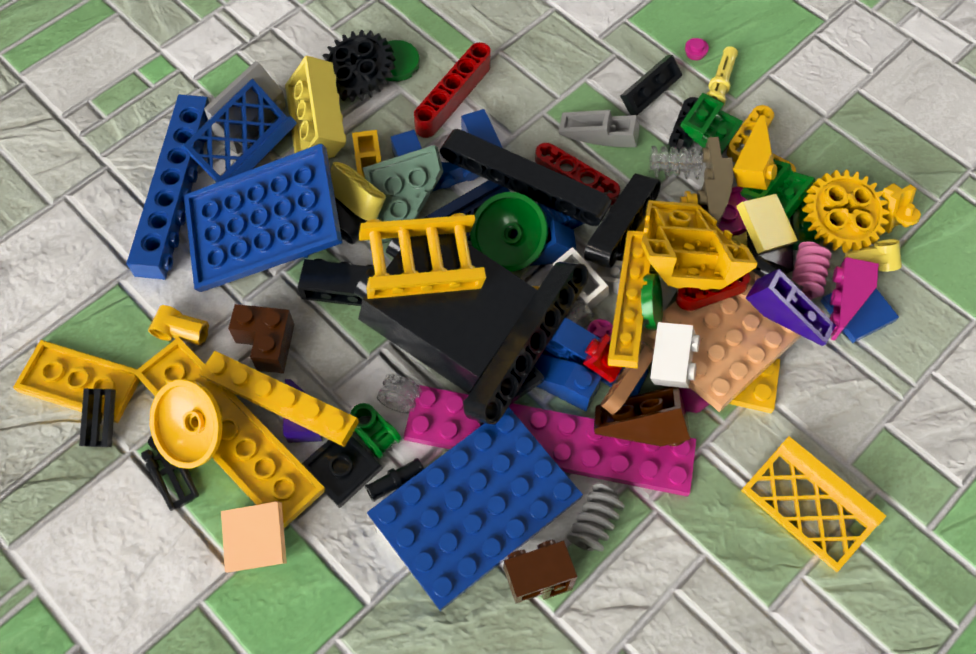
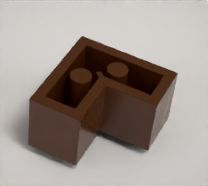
[228,304,295,374]
[503,540,577,604]

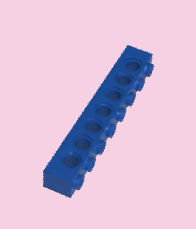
[126,94,210,280]

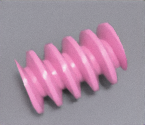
[792,242,832,300]

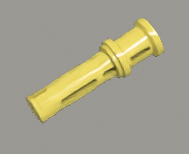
[706,46,738,107]

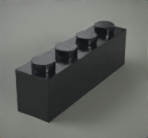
[298,259,374,306]

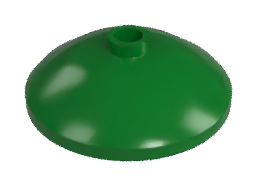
[470,192,548,272]

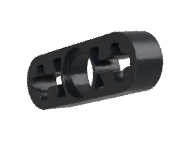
[667,97,698,159]

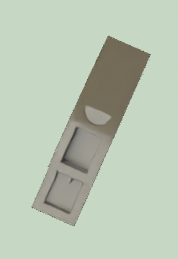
[697,137,733,227]

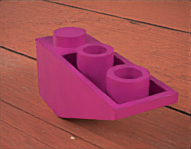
[829,257,879,341]

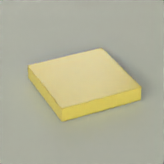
[736,194,798,254]

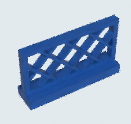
[181,78,297,183]

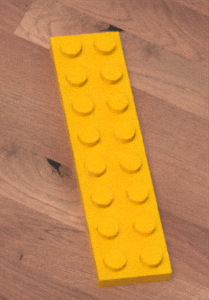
[133,337,325,529]

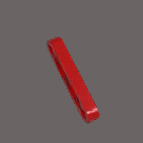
[535,143,620,205]

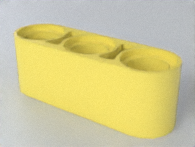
[330,162,386,221]

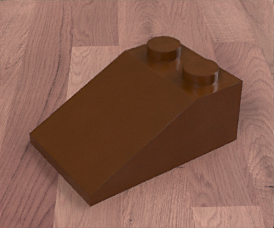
[594,387,690,446]

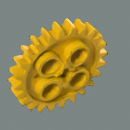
[802,169,890,253]

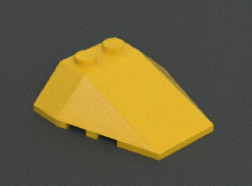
[641,200,757,290]

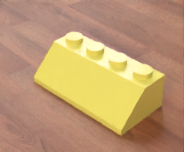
[285,55,346,159]

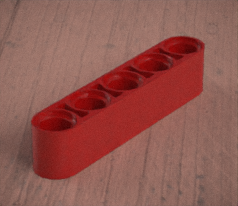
[414,42,491,138]

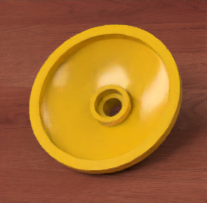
[150,379,222,469]

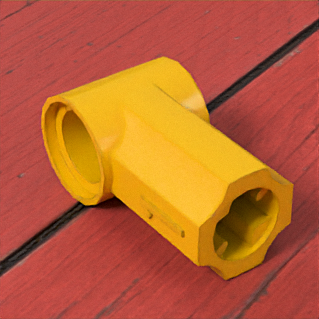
[148,305,209,345]

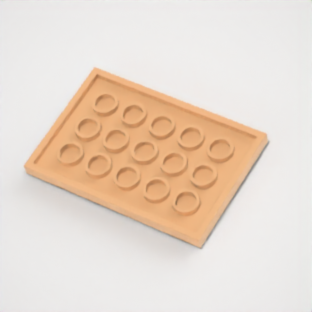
[641,271,824,412]

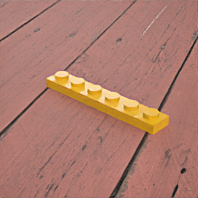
[608,230,651,368]
[199,351,359,447]

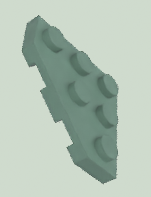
[363,145,443,243]

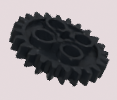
[322,30,396,102]

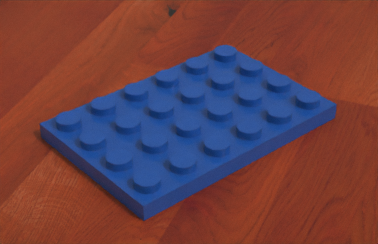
[184,143,342,292]
[367,406,583,612]

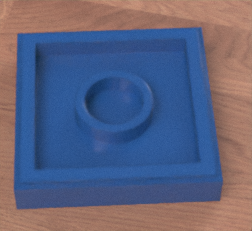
[821,288,899,344]

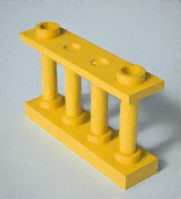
[359,213,486,299]

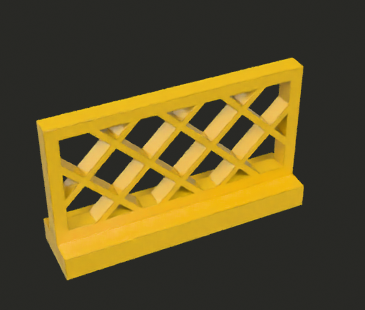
[741,436,886,572]

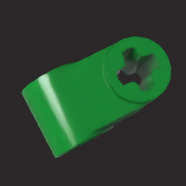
[350,403,402,459]

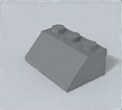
[204,61,287,154]

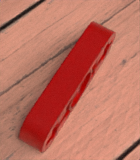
[676,273,750,311]

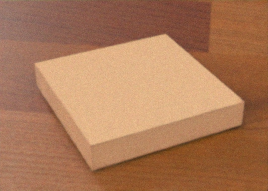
[221,501,287,573]

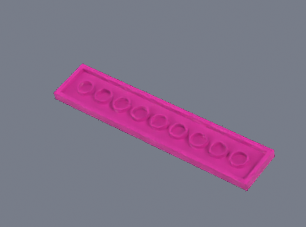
[403,385,696,497]

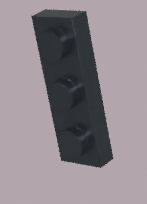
[620,55,682,116]

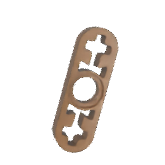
[601,343,654,415]

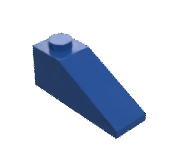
[535,354,602,412]

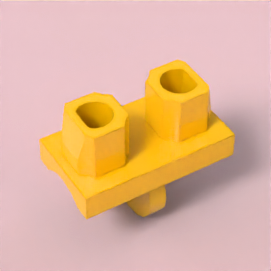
[881,183,921,234]

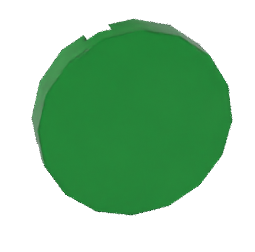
[385,40,420,82]
[641,273,663,330]

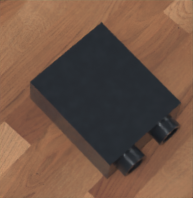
[354,216,537,394]

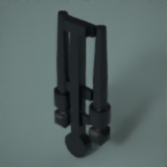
[141,436,199,511]

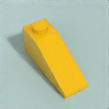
[733,115,777,190]

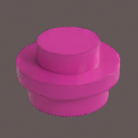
[685,38,709,61]

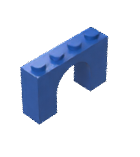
[390,109,503,191]

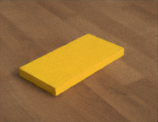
[13,340,140,423]

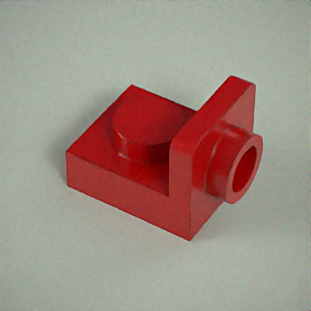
[583,334,622,383]

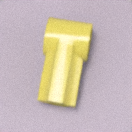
[844,239,902,272]

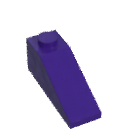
[746,269,836,346]

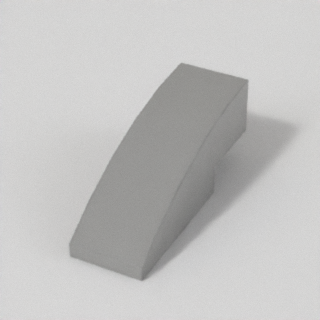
[559,110,640,147]

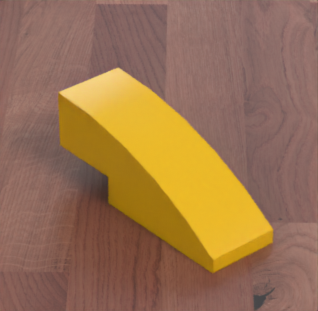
[352,130,381,178]

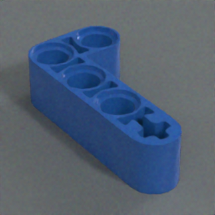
[542,318,648,397]

